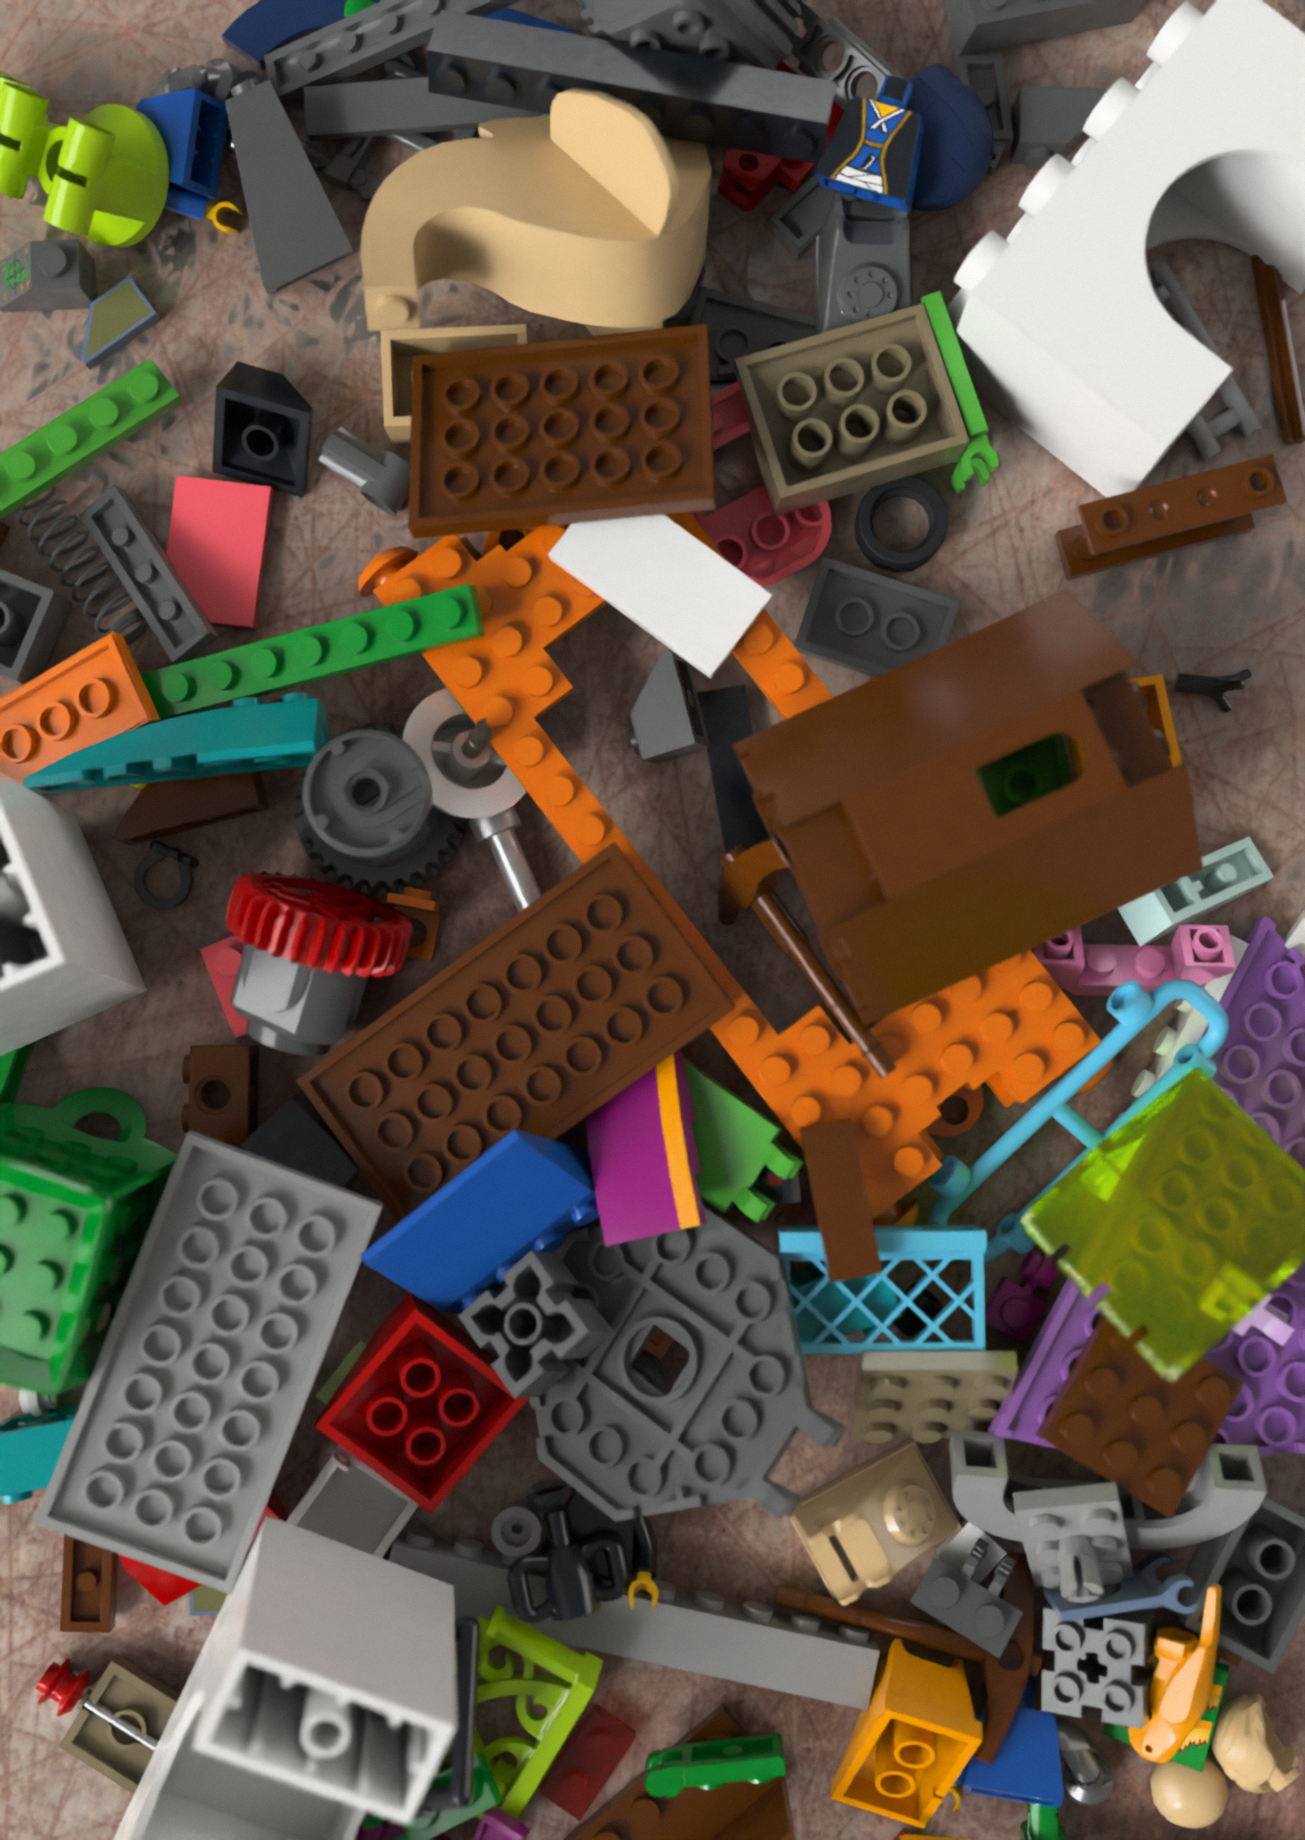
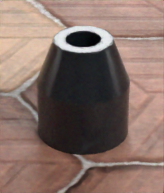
[892,1282,944,1337]

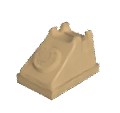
[790,1439,962,1606]

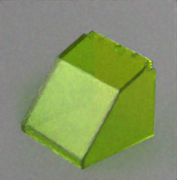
[1019,1067,1305,1383]

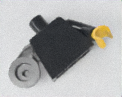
[491,1478,659,1610]

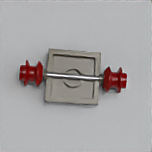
[35,1654,181,1794]

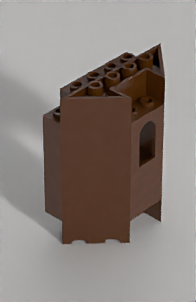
[732,589,1203,1026]

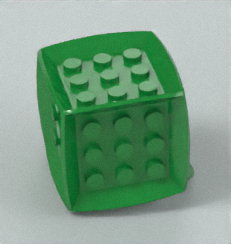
[0,1087,178,1395]

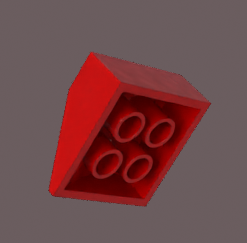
[315,1292,529,1514]

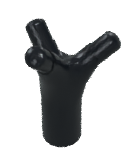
[1175,669,1252,712]

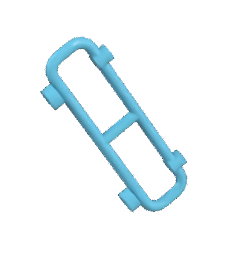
[928,979,1229,1264]

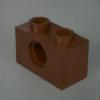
[181,1045,259,1145]

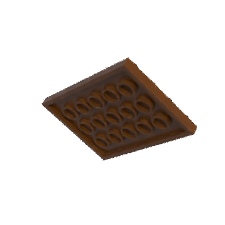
[408,324,716,539]

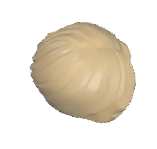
[1210,1694,1299,1794]

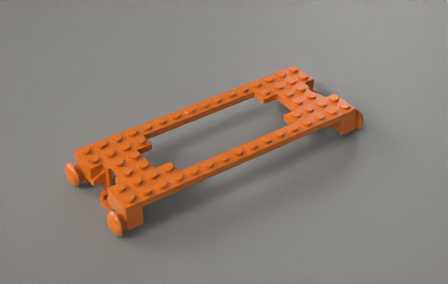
[358,512,1113,1226]

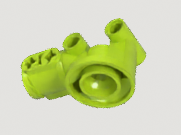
[0,69,169,248]

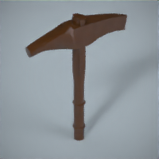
[718,838,897,1080]
[775,1552,1042,1766]

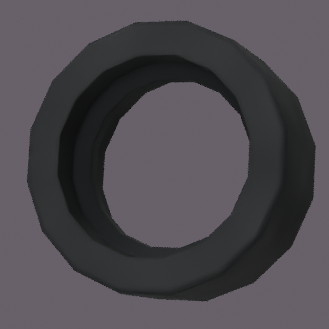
[854,476,949,572]

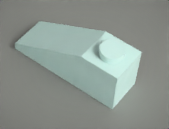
[1117,836,1274,947]

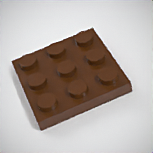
[1035,1301,1243,1519]

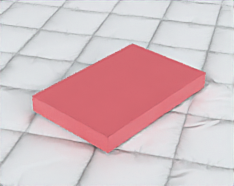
[166,475,274,631]

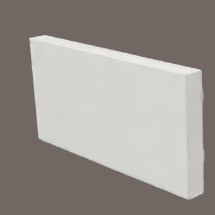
[548,514,772,679]

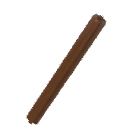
[1251,255,1305,445]

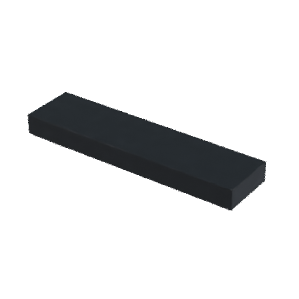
[697,685,778,874]

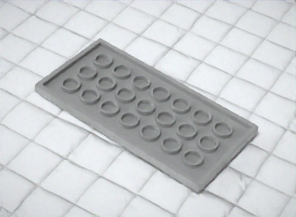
[34,1131,384,1594]

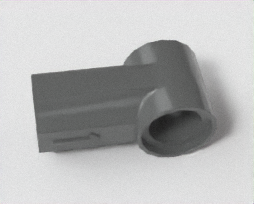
[318,427,410,516]

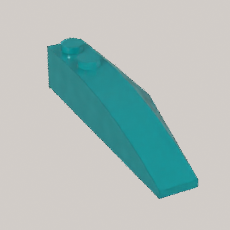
[24,692,330,794]

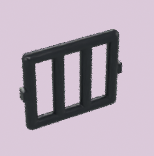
[412,1616,480,1818]

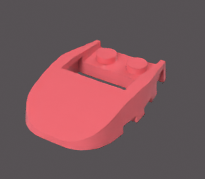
[690,381,832,586]

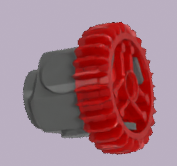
[225,871,413,1056]

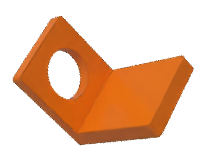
[386,886,443,961]

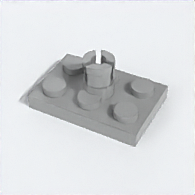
[1013,1482,1134,1603]

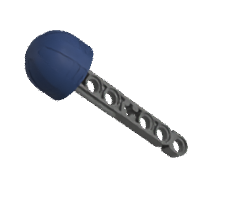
[789,0,994,211]

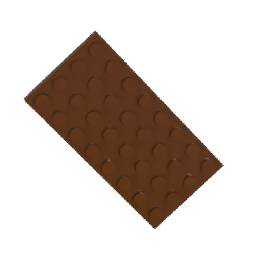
[296,842,736,1223]

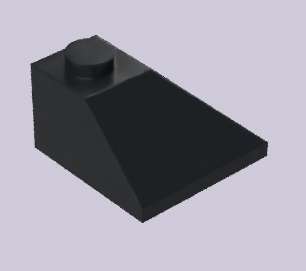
[212,361,313,498]

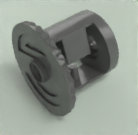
[294,722,467,895]

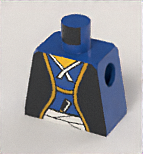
[814,76,924,213]

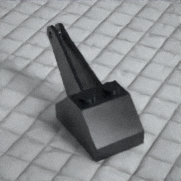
[238,1090,361,1188]

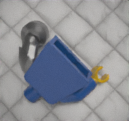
[136,58,244,235]
[949,1679,1113,1812]

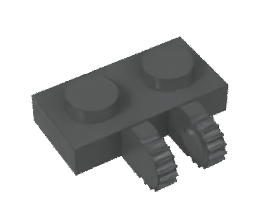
[910,1538,1023,1659]

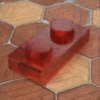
[539,1703,636,1821]

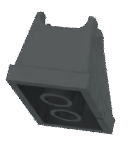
[814,191,913,335]

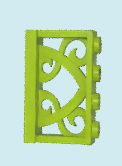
[431,1604,603,1820]

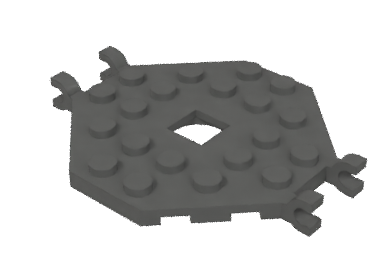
[497,1203,846,1522]

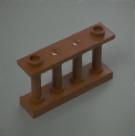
[1054,454,1287,580]

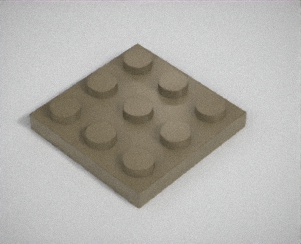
[849,1351,1018,1444]

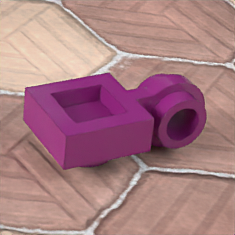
[985,1249,1060,1346]

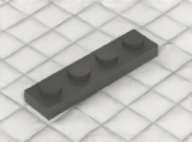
[79,485,219,664]

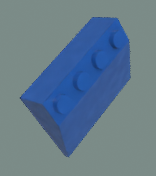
[361,1129,599,1313]

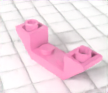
[1031,924,1235,996]

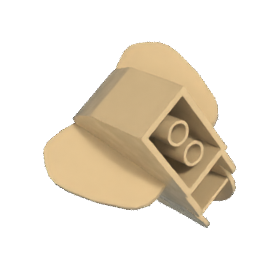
[361,88,712,336]

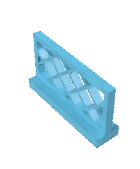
[777,1225,987,1354]

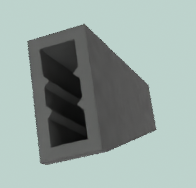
[225,77,353,295]

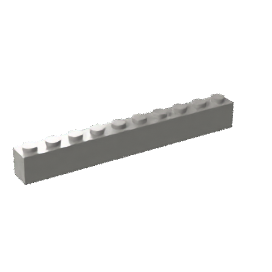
[389,1527,880,1711]

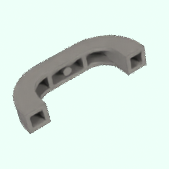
[949,1430,1267,1549]

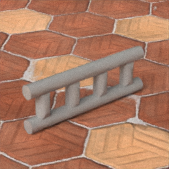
[1150,262,1262,461]

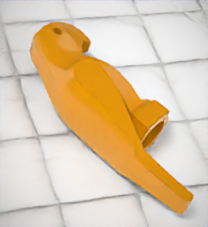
[1128,1583,1222,1763]

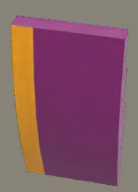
[585,1048,707,1246]

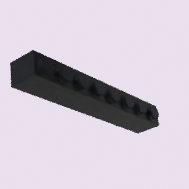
[426,9,837,164]

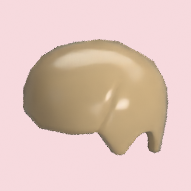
[1150,1750,1229,1829]

